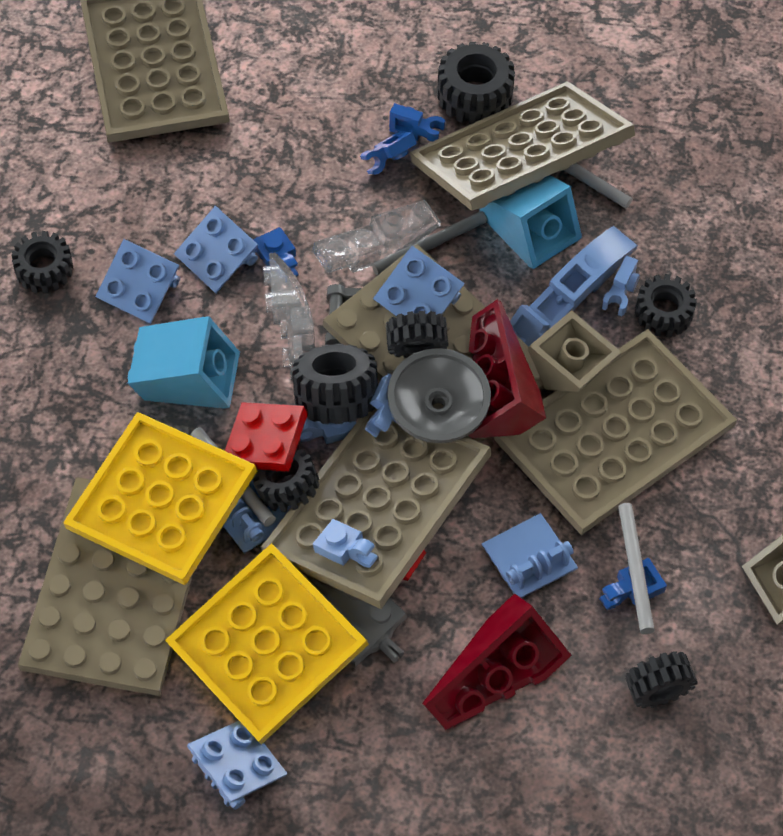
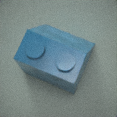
[479,175,582,269]
[128,316,240,409]

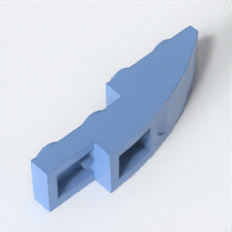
[529,226,638,330]

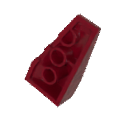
[468,299,546,438]
[422,593,572,730]

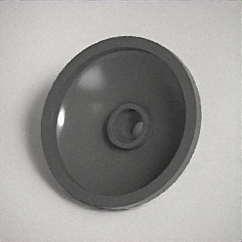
[387,348,491,443]

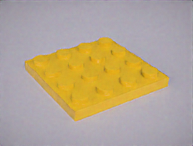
[63,412,257,585]
[165,543,369,745]

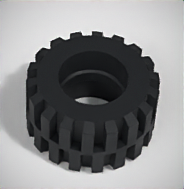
[437,42,515,124]
[292,344,378,424]

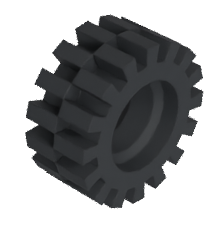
[11,231,73,293]
[635,274,697,337]
[386,311,448,358]
[252,449,320,512]
[625,651,698,708]

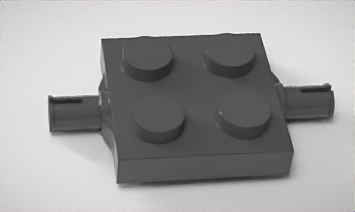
[309,578,407,667]

